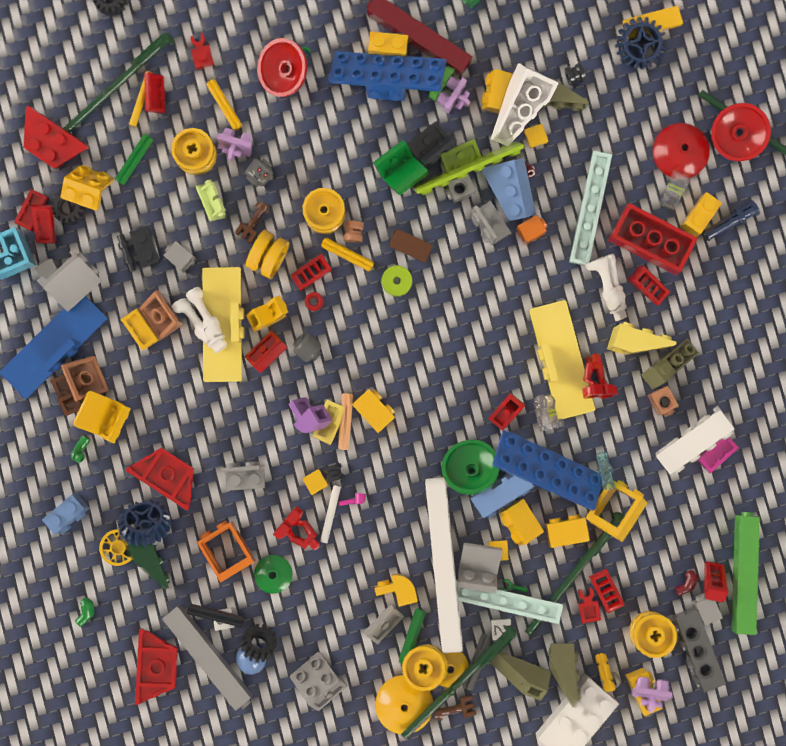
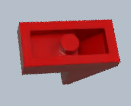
[488,393,526,431]

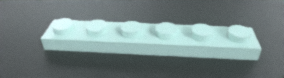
[569,151,612,266]
[456,580,563,624]

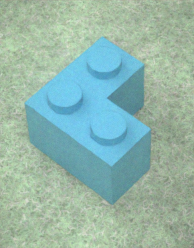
[0,227,36,280]

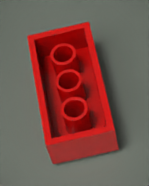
[608,203,698,275]

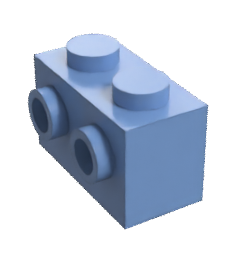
[42,494,90,535]

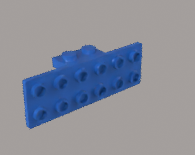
[328,51,446,101]
[0,296,108,399]
[492,430,604,510]

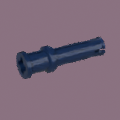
[703,200,760,241]

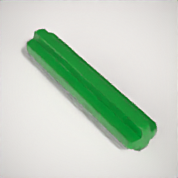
[115,134,153,185]
[398,608,426,664]

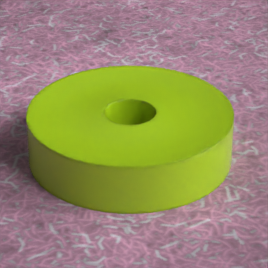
[382,265,412,297]

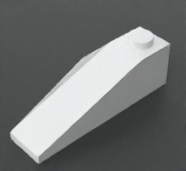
[491,63,558,146]

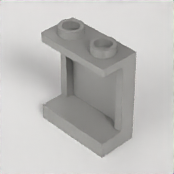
[37,250,102,312]

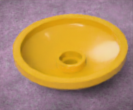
[375,675,433,734]

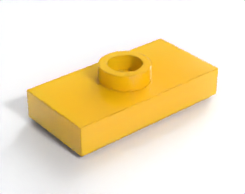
[121,309,159,351]

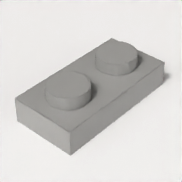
[364,604,404,645]

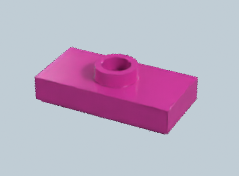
[697,437,739,473]

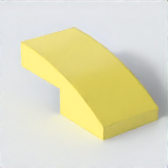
[312,400,344,445]

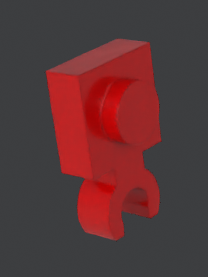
[190,33,214,70]
[578,587,601,624]

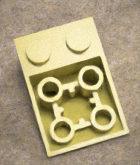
[607,322,677,355]

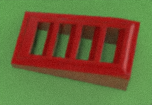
[290,253,332,291]
[627,266,670,306]
[704,561,728,602]
[589,568,625,613]

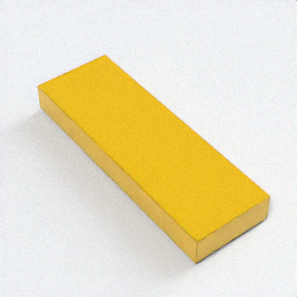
[623,6,683,40]

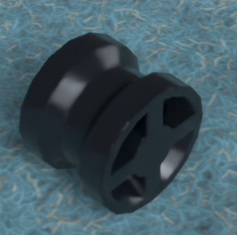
[564,63,586,86]
[323,463,345,483]

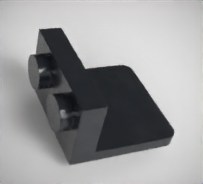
[407,121,457,165]

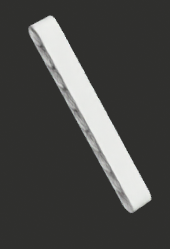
[426,477,463,653]

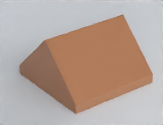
[138,290,184,341]
[61,356,109,402]

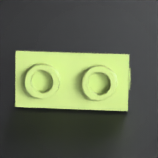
[196,179,226,221]

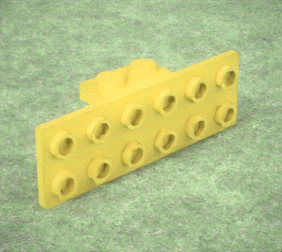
[202,267,244,382]
[529,300,595,420]

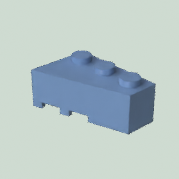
[482,158,536,221]
[470,473,534,519]

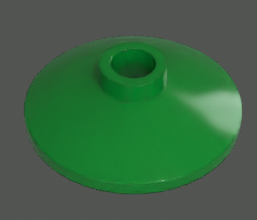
[254,555,293,594]

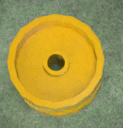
[171,128,217,175]
[302,188,346,234]
[246,230,289,279]
[629,611,677,658]
[402,644,448,691]

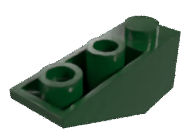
[125,542,170,589]

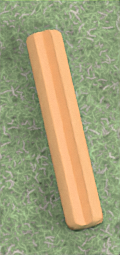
[338,393,353,450]

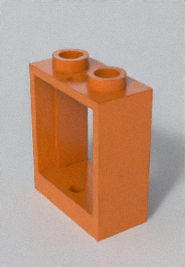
[197,520,256,583]

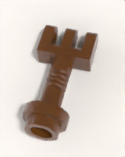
[235,201,270,244]
[433,695,476,721]

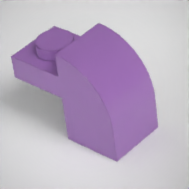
[288,397,332,433]

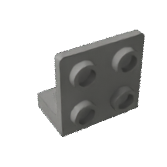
[470,201,511,246]
[221,461,266,491]
[457,543,502,593]
[290,652,348,711]

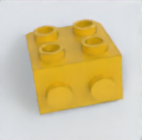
[61,165,114,211]
[73,391,131,443]

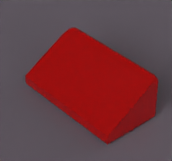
[244,331,287,373]

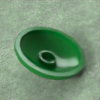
[442,440,500,495]

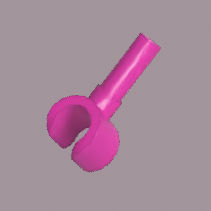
[339,493,366,506]

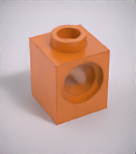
[516,215,547,245]

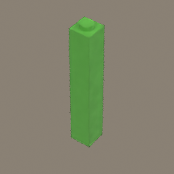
[731,512,760,635]

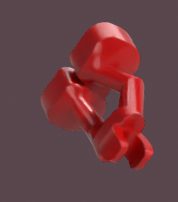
[582,353,618,399]
[273,505,320,550]

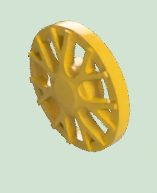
[99,529,131,566]

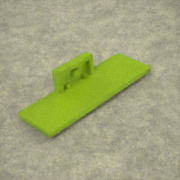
[412,139,524,195]

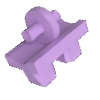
[437,76,471,114]
[217,128,252,161]
[632,677,672,712]

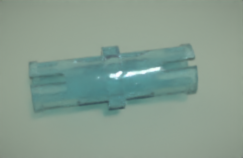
[596,452,615,490]

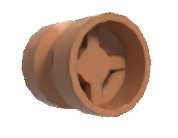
[343,221,364,243]

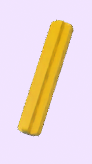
[207,79,242,131]
[321,238,374,271]

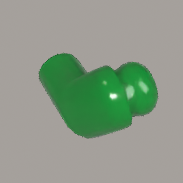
[71,435,91,463]
[75,597,94,627]

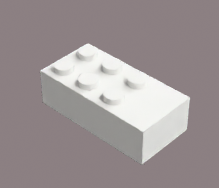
[536,674,619,746]

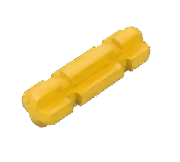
[595,653,615,692]

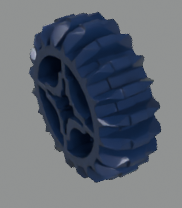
[615,17,667,70]
[117,499,172,548]

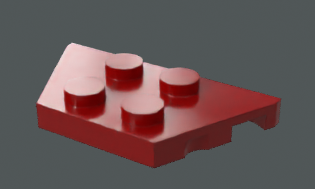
[23,105,90,169]
[125,448,195,511]
[135,628,178,705]

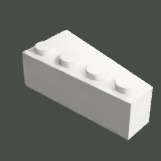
[656,406,734,474]

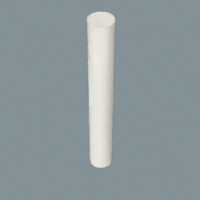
[320,485,341,543]

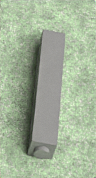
[162,604,253,711]

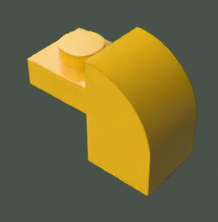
[246,295,288,332]
[374,573,418,606]

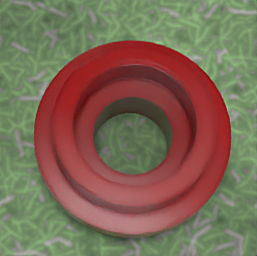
[304,292,324,311]

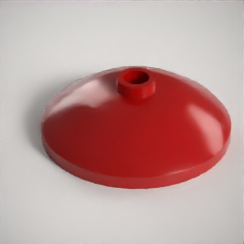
[257,38,307,97]
[711,103,771,161]
[652,123,710,180]

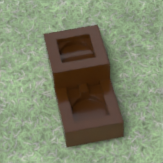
[388,229,433,263]
[50,374,82,416]

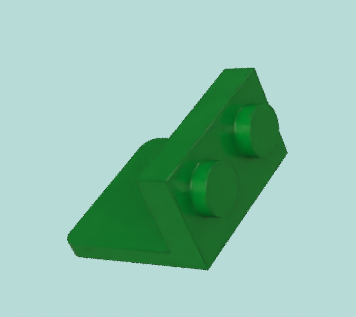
[373,140,429,195]

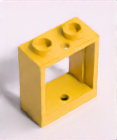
[586,479,647,542]

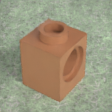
[647,386,679,417]

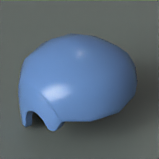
[236,644,266,675]

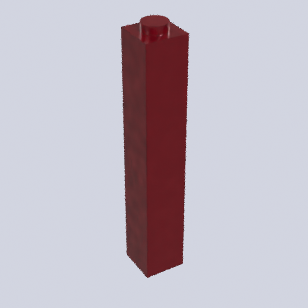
[366,0,472,77]

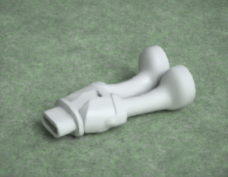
[585,254,627,321]
[171,287,228,353]

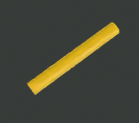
[129,71,152,127]

